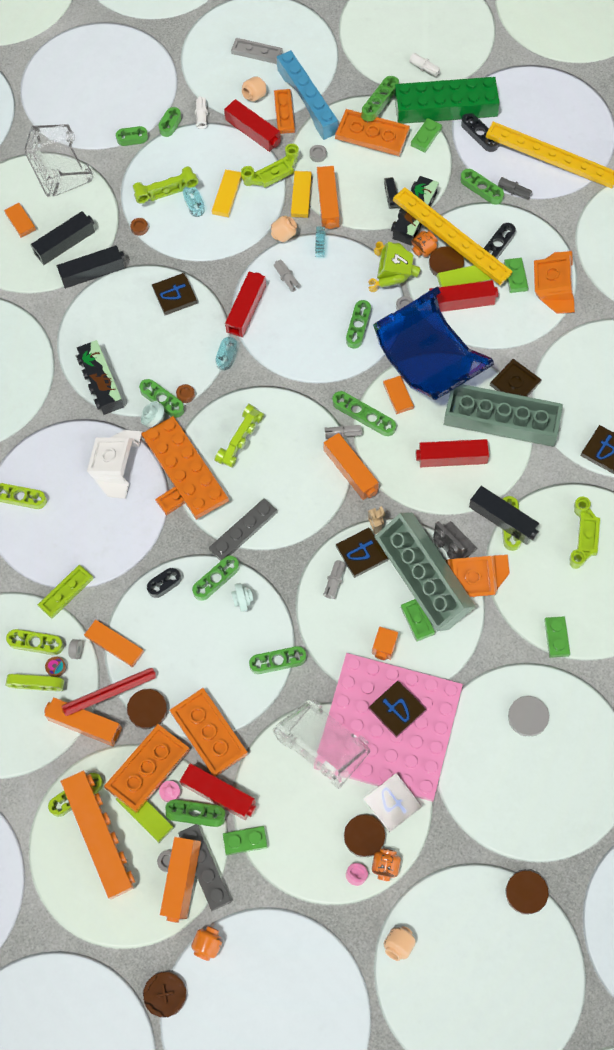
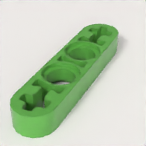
[361,76,399,121]
[332,391,396,436]

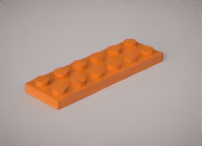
[141,416,229,520]

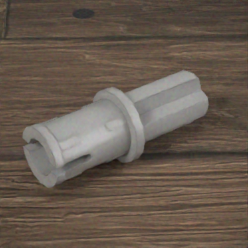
[274,259,301,292]
[325,424,362,439]
[323,560,346,599]

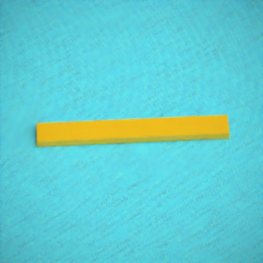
[486,121,614,189]
[393,187,513,286]

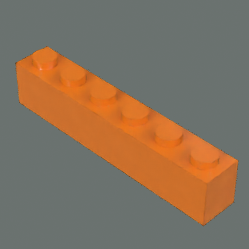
[61,770,136,899]

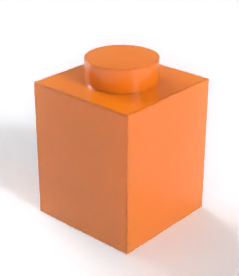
[372,627,398,660]

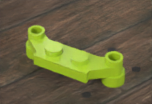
[241,144,299,188]
[133,166,199,204]
[214,404,264,468]
[569,496,600,569]

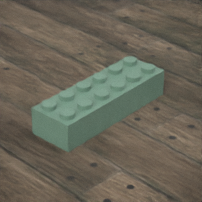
[443,382,563,447]
[374,512,476,632]

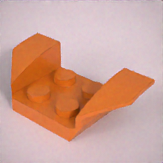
[534,251,575,314]
[445,554,510,597]

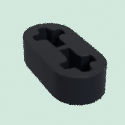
[384,177,398,208]
[147,568,181,598]

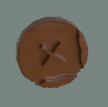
[429,246,464,276]
[127,689,167,729]
[344,815,385,857]
[505,871,549,915]
[143,972,187,1018]

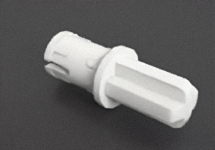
[409,53,440,77]
[195,96,208,129]

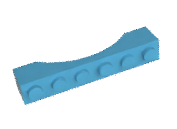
[276,50,338,140]

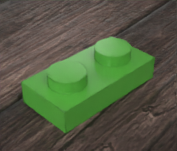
[411,118,442,153]
[504,257,528,293]
[401,599,435,642]
[544,616,570,658]
[223,826,267,856]

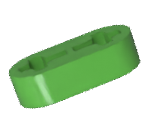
[158,107,182,137]
[115,126,148,146]

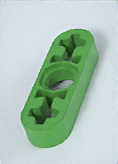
[460,169,504,205]
[346,300,371,349]
[139,379,184,418]
[192,556,239,601]
[249,646,306,674]
[165,799,225,827]

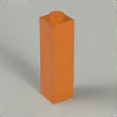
[317,166,339,229]
[323,433,379,500]
[44,697,122,747]
[160,837,201,923]

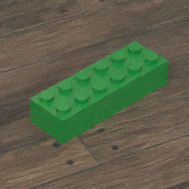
[394,77,500,124]

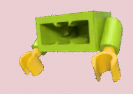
[368,241,420,292]

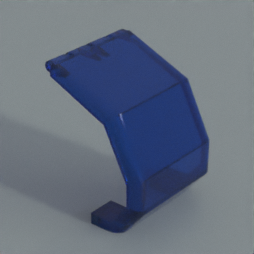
[373,287,494,400]

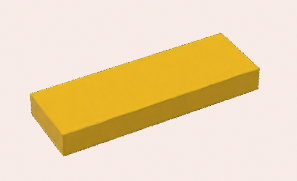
[212,169,241,218]
[291,171,312,218]

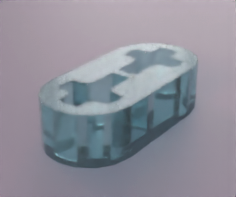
[183,187,205,217]
[315,226,325,257]
[215,337,238,371]

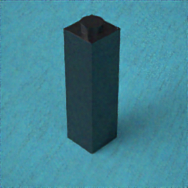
[31,211,95,265]
[56,245,126,289]
[469,485,540,545]

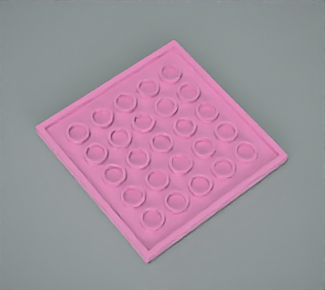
[314,653,463,802]

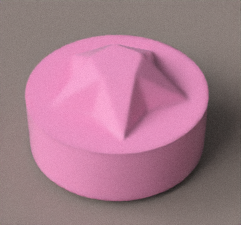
[159,781,180,802]
[346,863,368,886]

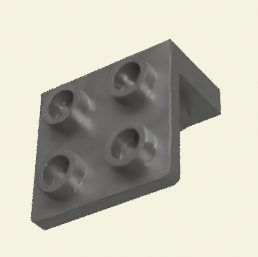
[433,521,477,559]

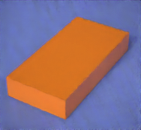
[4,203,36,238]
[383,376,414,414]

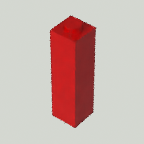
[224,99,281,152]
[225,271,266,338]
[428,280,498,313]
[415,439,489,468]
[180,763,257,821]

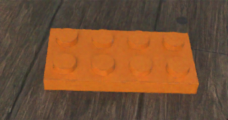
[335,109,410,156]
[169,688,248,777]
[104,724,190,813]

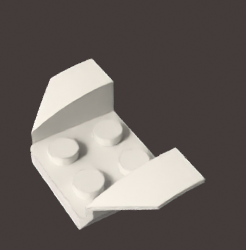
[87,430,142,499]

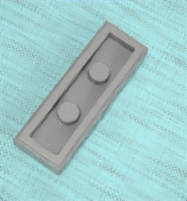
[231,38,283,64]

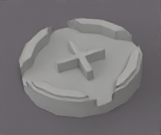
[508,696,549,737]

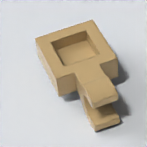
[368,506,385,534]

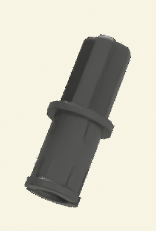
[498,177,532,199]

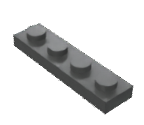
[209,498,277,561]
[178,824,231,911]

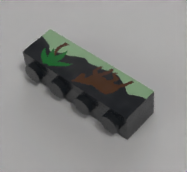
[391,176,439,246]
[76,340,124,415]

